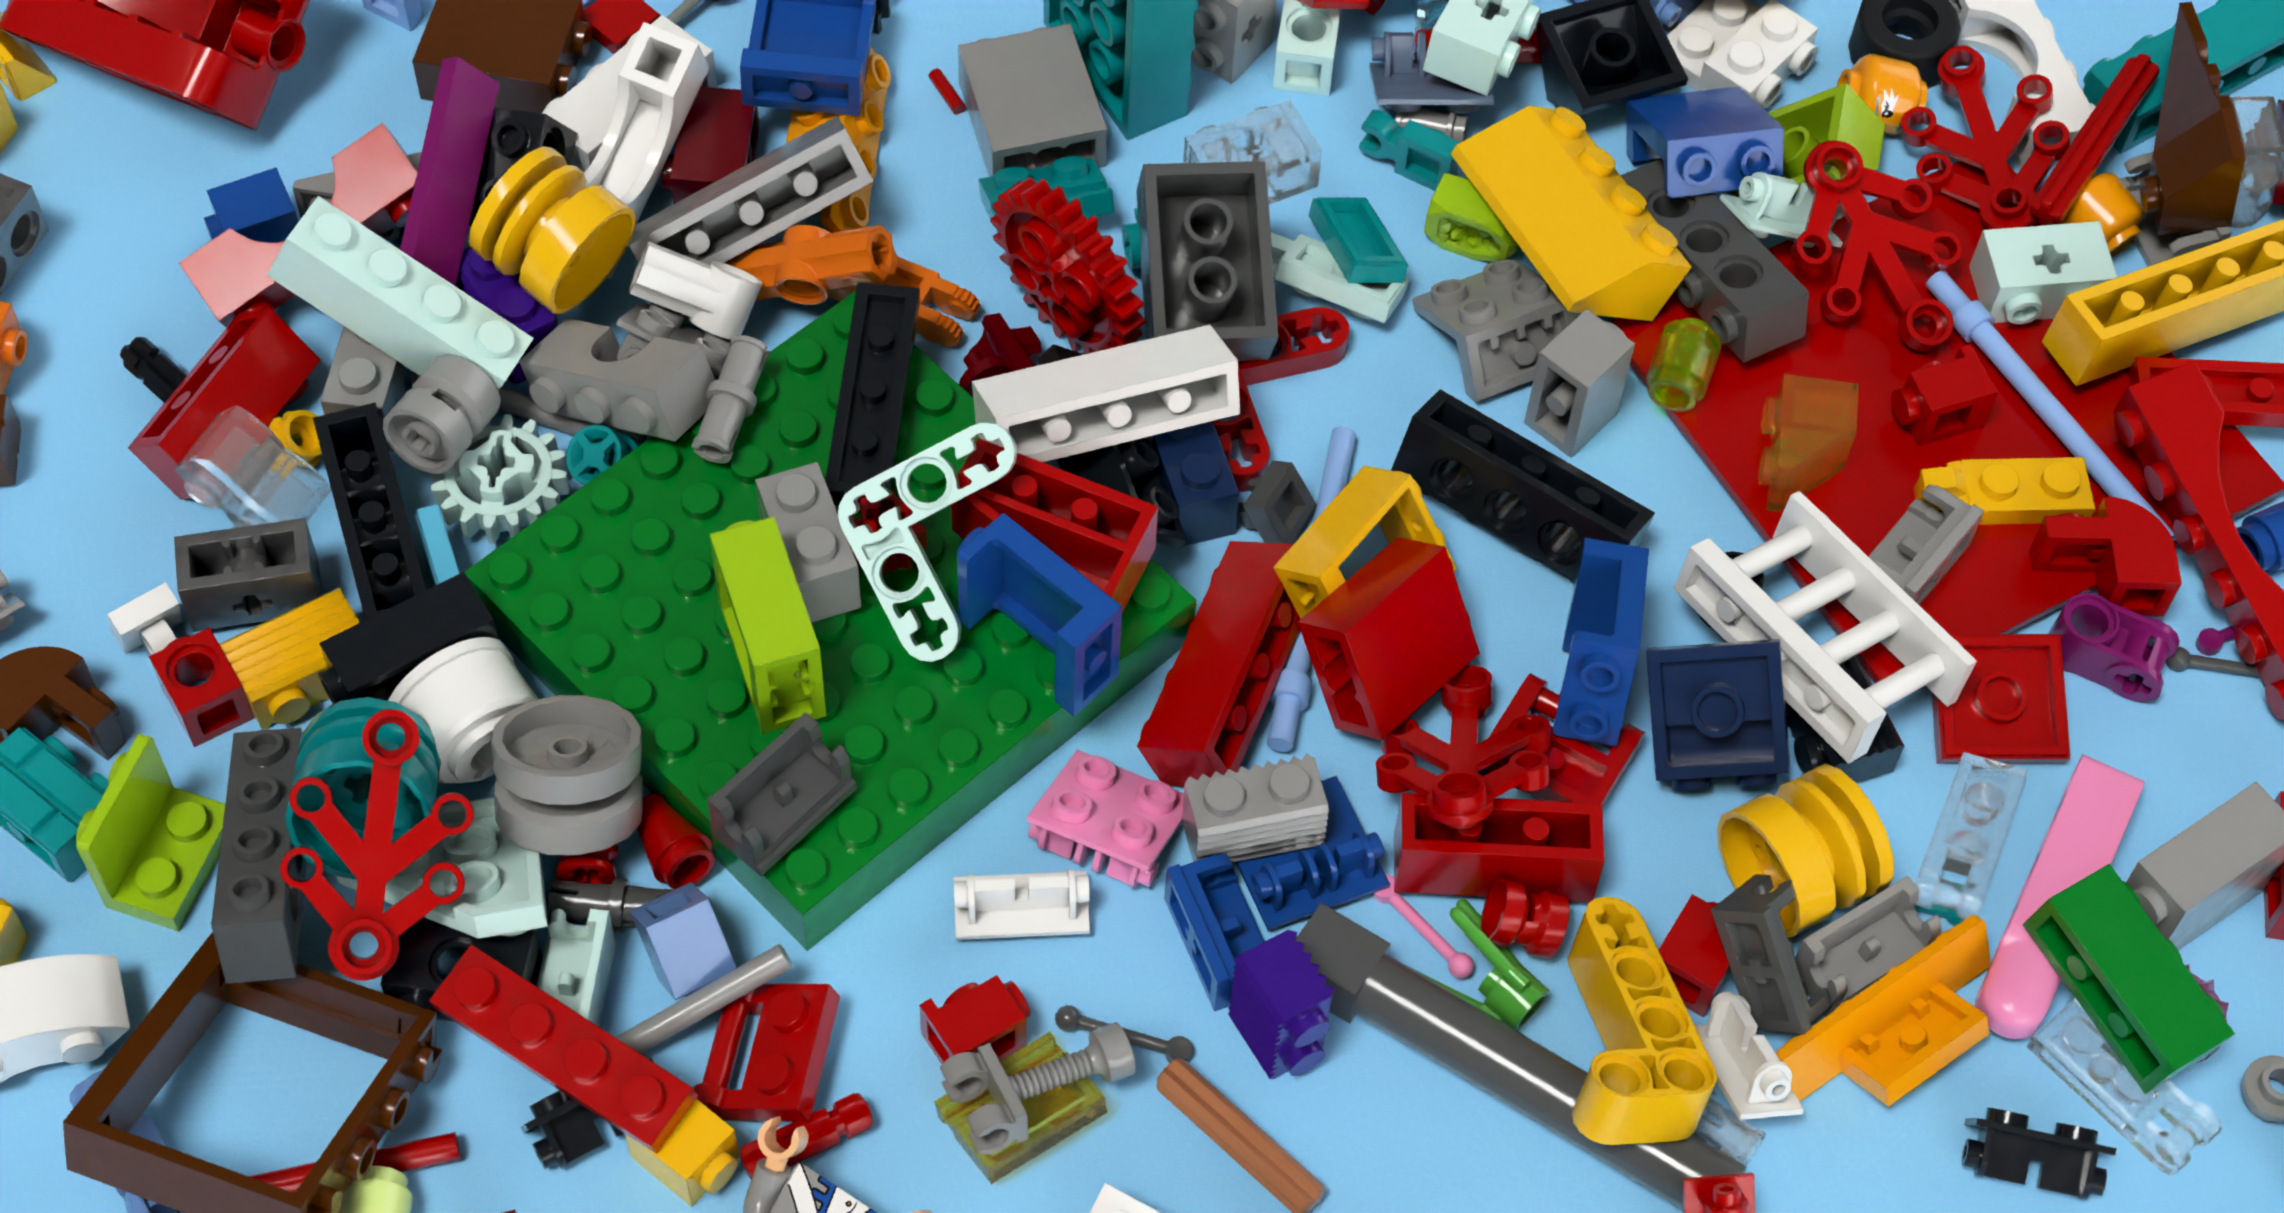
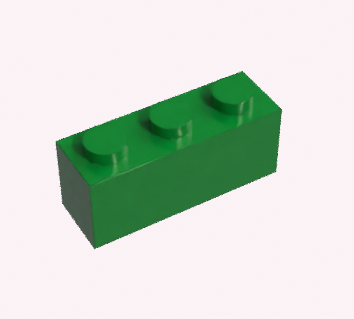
[2022,864,2235,1095]

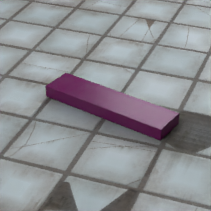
[400,57,500,286]

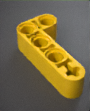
[1567,897,1717,1145]

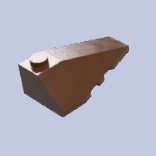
[2140,1,2246,235]

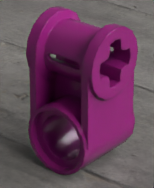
[2048,593,2180,702]

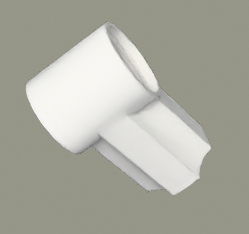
[629,241,763,340]

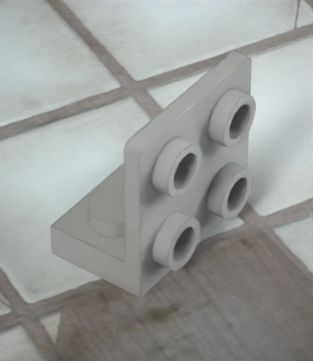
[1412,259,1576,402]

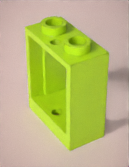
[709,516,826,734]

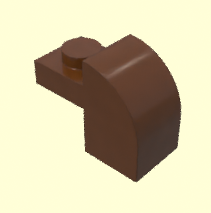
[0,646,126,761]

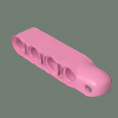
[1975,754,2145,1039]

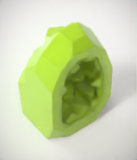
[1424,173,1519,262]

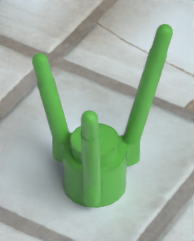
[1404,899,1550,1030]

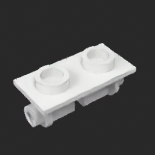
[953,869,1090,940]
[1695,992,1804,1120]

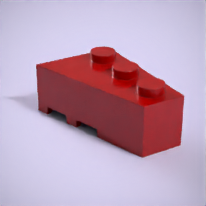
[951,438,1158,613]

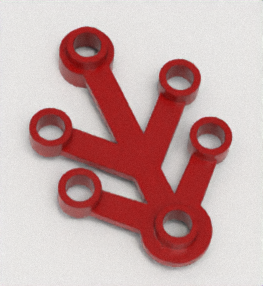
[1901,45,2070,229]
[1790,140,1963,352]
[1376,665,1551,829]
[280,709,474,981]

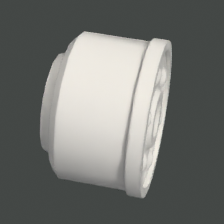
[388,637,538,783]

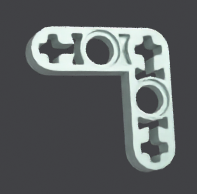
[838,423,1017,662]

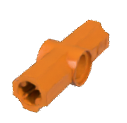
[724,225,898,305]

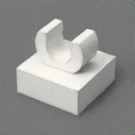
[107,582,182,655]

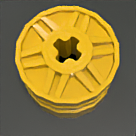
[468,146,636,314]
[1717,764,1894,938]

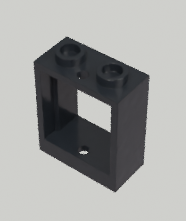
[318,572,499,707]

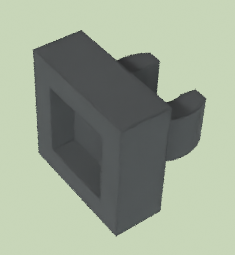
[1237,461,1316,544]

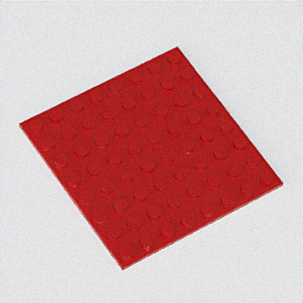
[1610,160,2284,683]

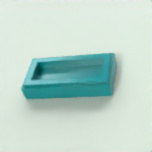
[1308,197,1408,283]

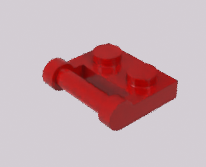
[1484,673,1646,808]
[693,984,840,1122]

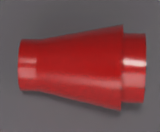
[637,793,715,889]

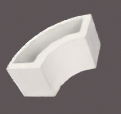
[0,954,130,1083]

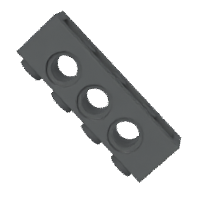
[1620,158,1809,363]
[211,728,307,984]

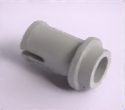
[1395,108,1469,142]

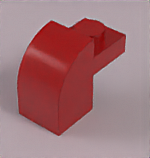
[2029,496,2182,617]

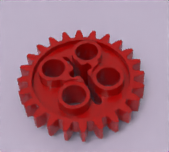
[990,177,1146,354]

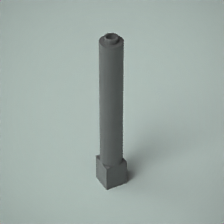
[1296,903,1747,1209]

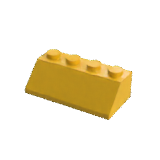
[1450,105,1692,321]

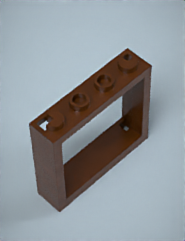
[63,933,442,1213]

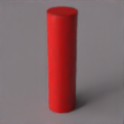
[928,68,966,115]

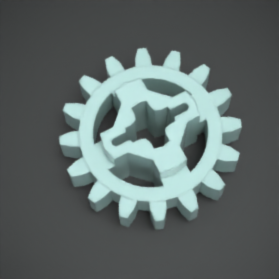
[430,414,570,544]

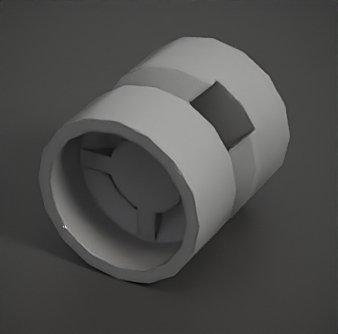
[383,354,501,474]

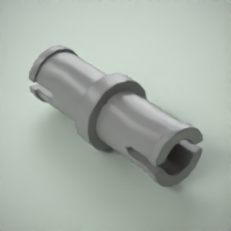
[691,335,770,463]

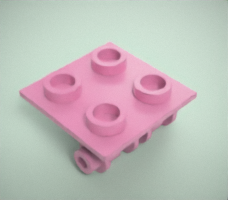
[1026,750,1184,888]

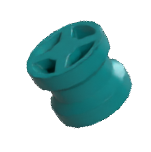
[566,424,641,485]

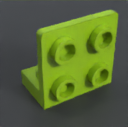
[76,734,225,932]

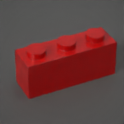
[128,308,321,499]
[1393,793,1605,903]

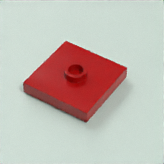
[1932,634,2071,764]

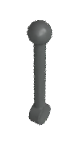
[2166,646,2261,678]
[1055,1005,1193,1063]

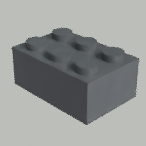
[1136,161,1278,361]

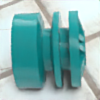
[285,697,441,880]

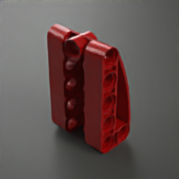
[0,0,310,131]

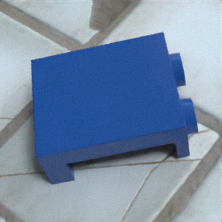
[740,0,876,116]
[1626,86,1784,198]
[957,513,1122,717]
[1553,538,1649,747]

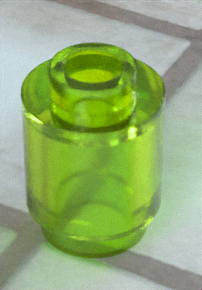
[1646,318,1722,412]

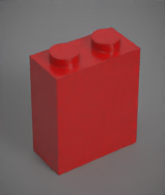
[1298,537,1480,740]

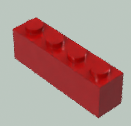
[1137,541,1300,786]

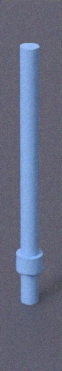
[1926,270,2176,541]
[1267,426,1356,752]

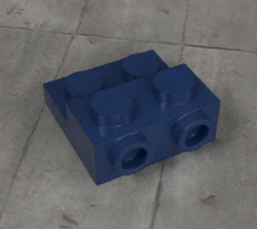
[1646,639,1790,790]

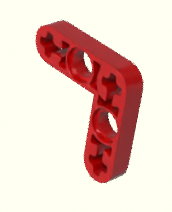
[1213,307,1350,492]

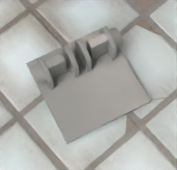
[616,301,731,378]

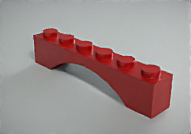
[2113,360,2284,720]

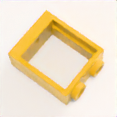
[1273,466,1457,619]

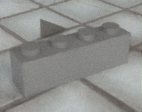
[628,116,874,265]

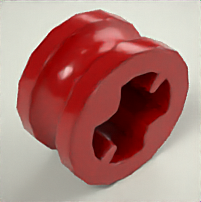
[555,844,619,884]

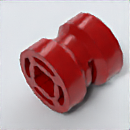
[1480,878,1569,959]

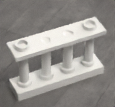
[1674,491,1977,764]

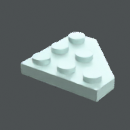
[337,797,548,939]

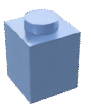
[630,882,737,1000]

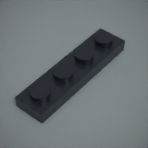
[825,283,920,505]

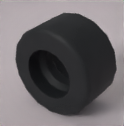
[1848,0,1961,87]

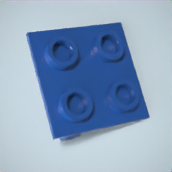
[1236,776,1390,931]

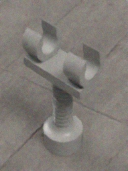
[940,1022,1136,1155]

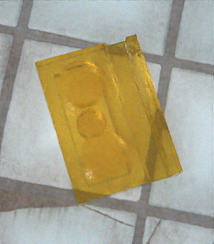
[934,1032,1107,1184]

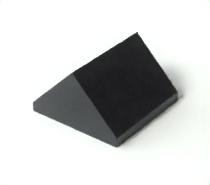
[1536,0,1688,116]

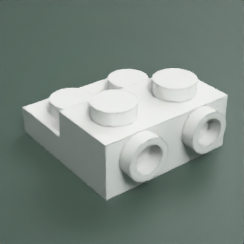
[1667,0,1818,109]

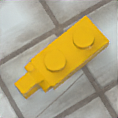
[1913,457,2095,525]

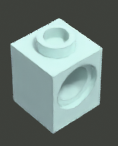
[1272,0,1341,96]

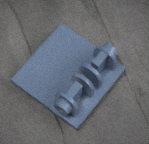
[1369,32,1495,113]

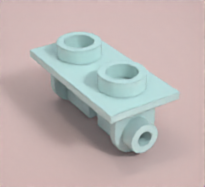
[1719,172,1844,248]

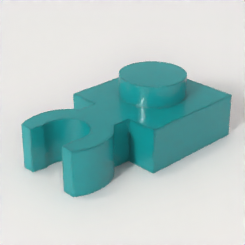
[1359,110,1460,191]

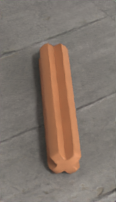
[1156,1058,1325,1213]

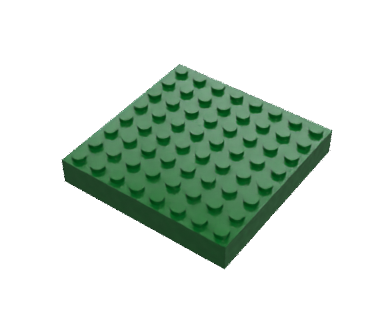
[464,291,1196,951]

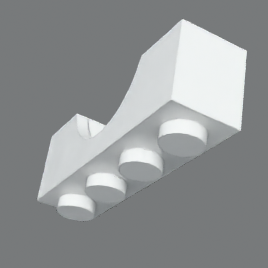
[1949,0,2096,170]
[584,22,710,280]

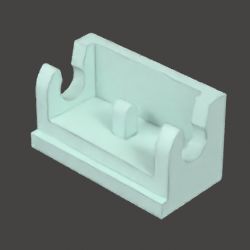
[537,909,616,1027]

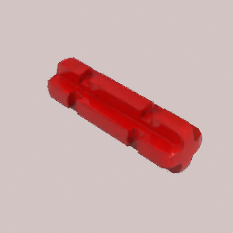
[739,1093,873,1179]

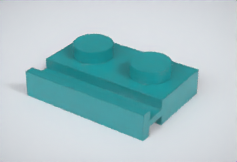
[978,156,1115,233]

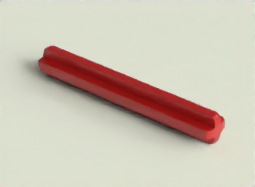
[2030,53,2160,225]

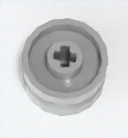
[491,695,643,855]

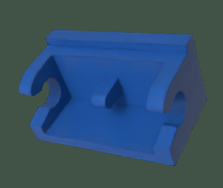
[1164,854,1264,1012]

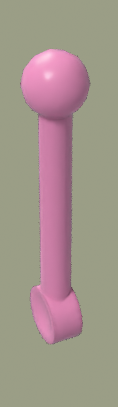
[1372,874,1474,979]

